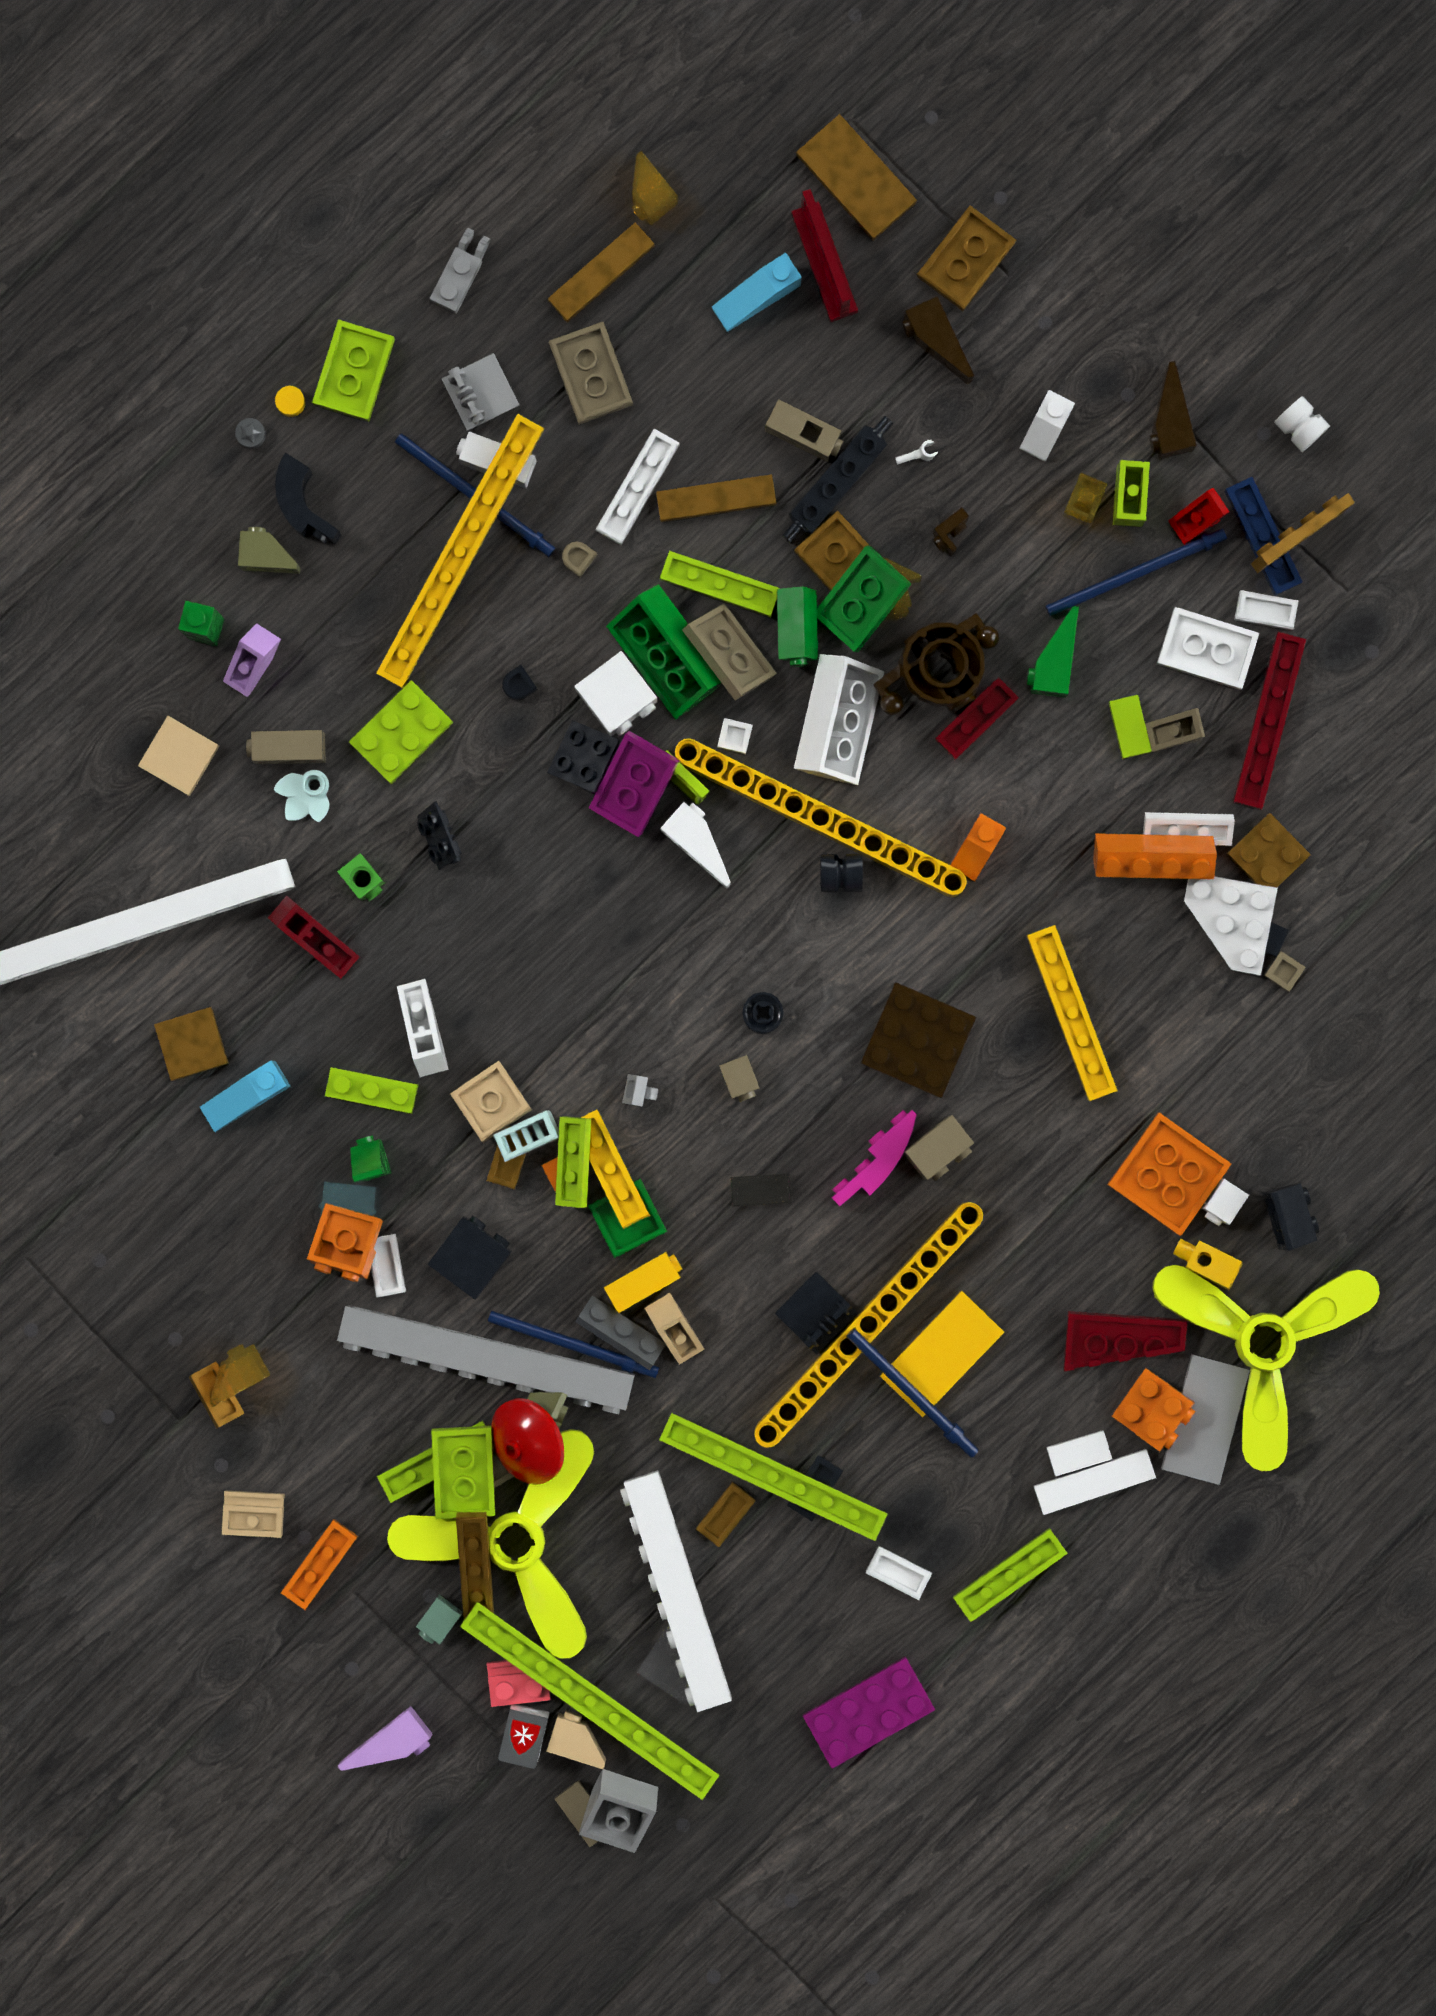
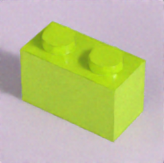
[1113,460,1150,527]

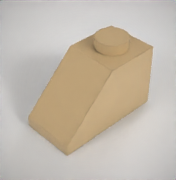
[645,1293,704,1365]
[546,1710,606,1769]

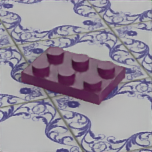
[589,731,680,837]

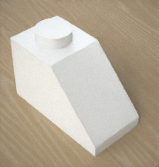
[1019,390,1075,462]

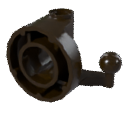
[873,613,999,715]

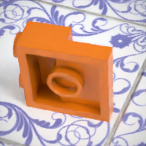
[307,1203,383,1282]
[1112,1368,1196,1451]

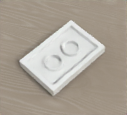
[1157,607,1259,690]

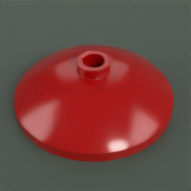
[491,1398,564,1485]

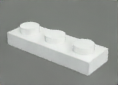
[1143,812,1235,846]

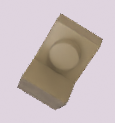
[1145,708,1205,752]

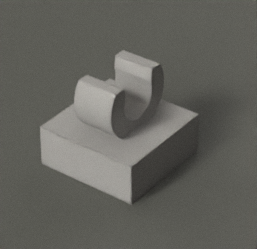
[622,1074,658,1107]

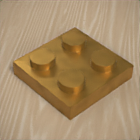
[1226,813,1311,888]

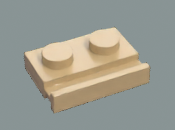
[222,1490,285,1538]

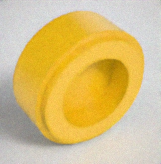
[275,386,306,417]

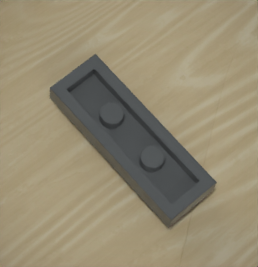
[575,1296,666,1370]

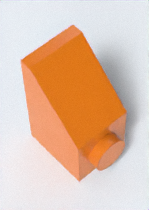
[950,813,1006,882]

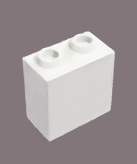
[574,651,658,736]

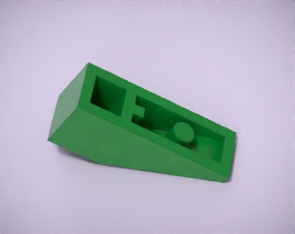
[1027,606,1079,698]
[350,1135,391,1182]

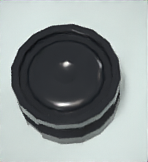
[742,992,784,1034]

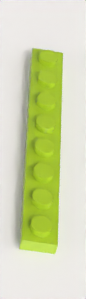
[659,1413,888,1541]

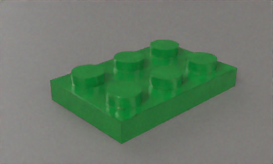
[817,546,911,652]

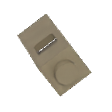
[765,399,844,462]
[246,730,326,764]

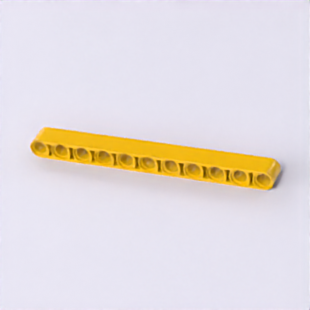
[675,739,967,897]
[754,1202,983,1448]

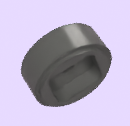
[235,418,266,449]

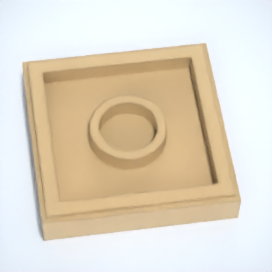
[138,716,219,796]
[450,1061,532,1143]

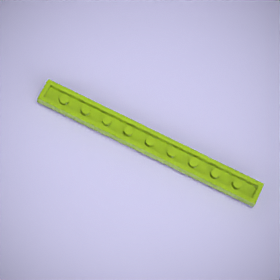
[460,1602,719,1800]

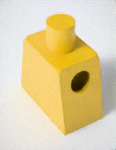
[1173,1239,1243,1291]

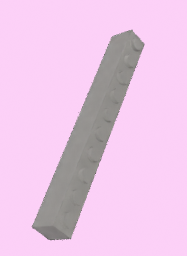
[337,1305,635,1414]

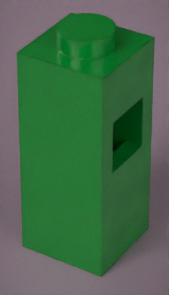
[777,586,818,667]
[178,600,224,647]

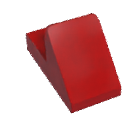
[1168,488,1230,545]

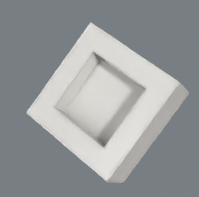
[717,718,753,755]

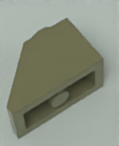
[238,527,301,574]

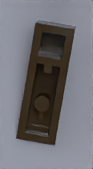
[902,296,974,384]
[1149,361,1197,460]

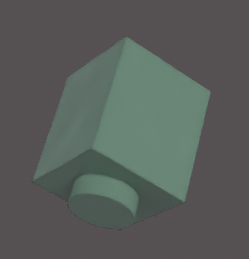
[416,1594,463,1644]

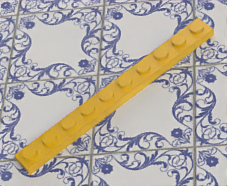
[377,414,544,688]

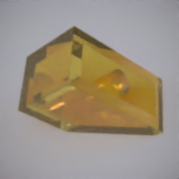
[632,151,678,225]
[210,1344,270,1407]

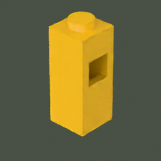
[604,1252,683,1313]

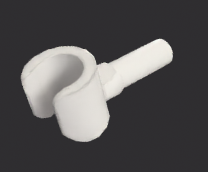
[896,440,938,465]

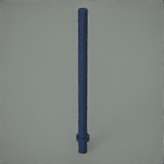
[395,433,556,557]
[1045,529,1227,616]

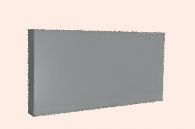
[1161,1354,1250,1485]

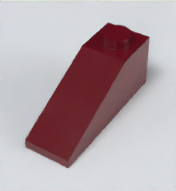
[268,896,360,979]

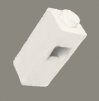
[456,432,537,488]

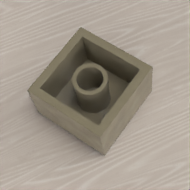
[903,1115,974,1181]

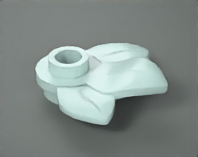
[274,770,330,822]

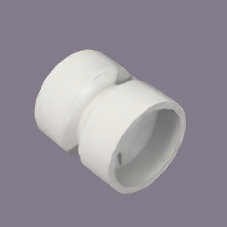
[1274,396,1330,452]

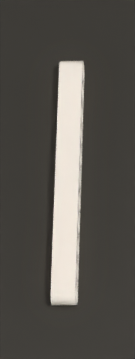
[0,859,295,985]

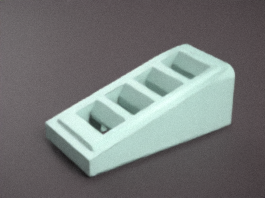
[493,1110,559,1162]

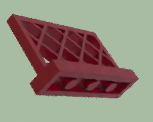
[791,189,858,323]

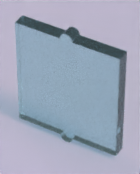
[319,1182,376,1218]

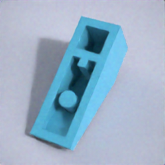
[712,253,802,332]
[200,1060,291,1132]

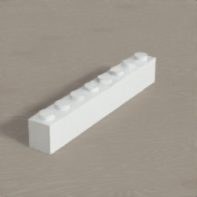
[620,1470,732,1712]

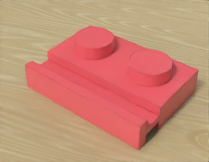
[486,1660,551,1707]

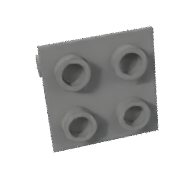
[442,353,520,431]

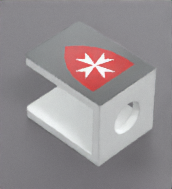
[498,1704,550,1769]

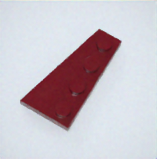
[1063,1311,1187,1371]

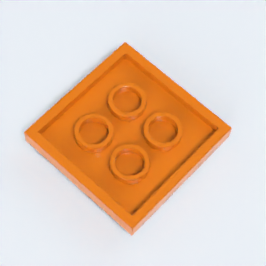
[1107,1112,1231,1236]

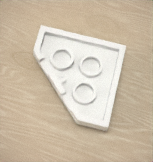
[1184,876,1278,975]

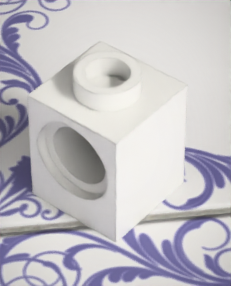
[1201,1179,1249,1226]

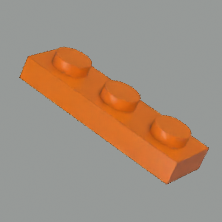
[281,1519,358,1610]

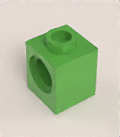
[337,853,385,901]

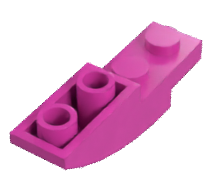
[831,1110,916,1207]

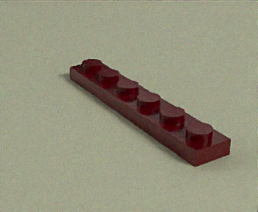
[1233,632,1306,810]

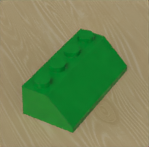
[606,584,722,720]

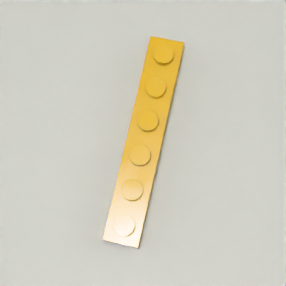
[1027,925,1117,1101]

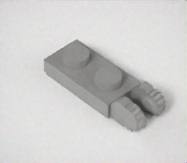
[429,228,490,314]

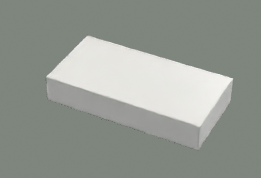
[1234,590,1298,631]
[371,1234,406,1297]
[1046,1430,1112,1476]
[866,1546,932,1600]

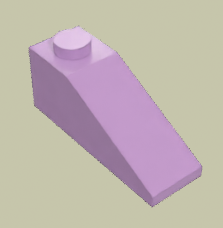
[338,1706,432,1771]

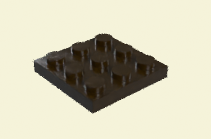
[860,982,977,1098]

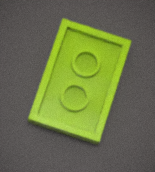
[312,320,395,422]
[349,680,453,784]
[431,1426,495,1519]

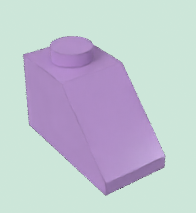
[223,623,281,697]

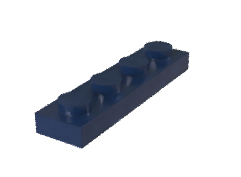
[1224,477,1303,596]

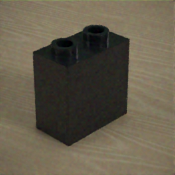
[428,1215,512,1300]

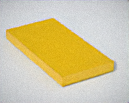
[880,1291,1004,1418]

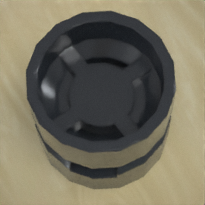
[820,854,863,892]

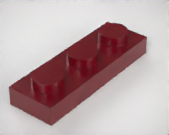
[935,677,1019,760]

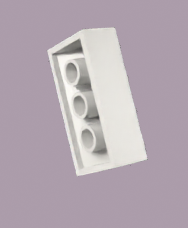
[794,654,884,785]

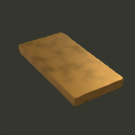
[796,114,917,241]

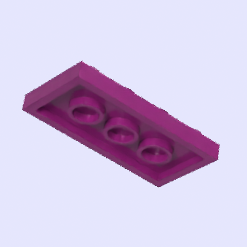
[803,1656,935,1769]

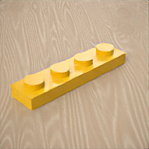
[581,1110,650,1229]

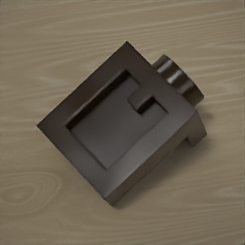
[932,507,969,556]

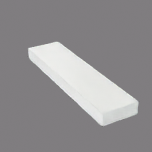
[596,429,680,545]
[1034,1449,1156,1515]

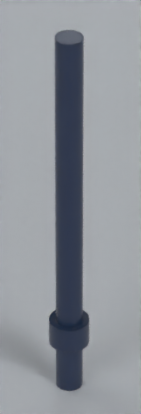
[488,1311,660,1378]
[846,1328,979,1458]

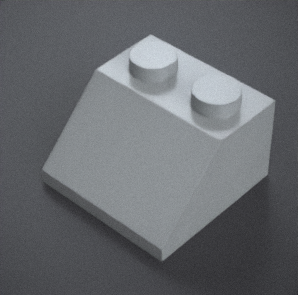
[579,1769,658,1853]

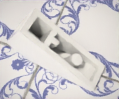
[660,802,731,889]
[397,979,448,1077]

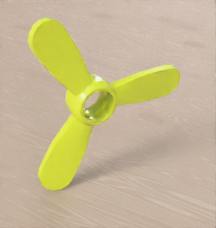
[1153,1265,1380,1471]
[387,1429,594,1658]

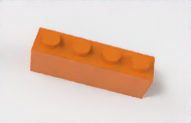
[1093,833,1217,879]

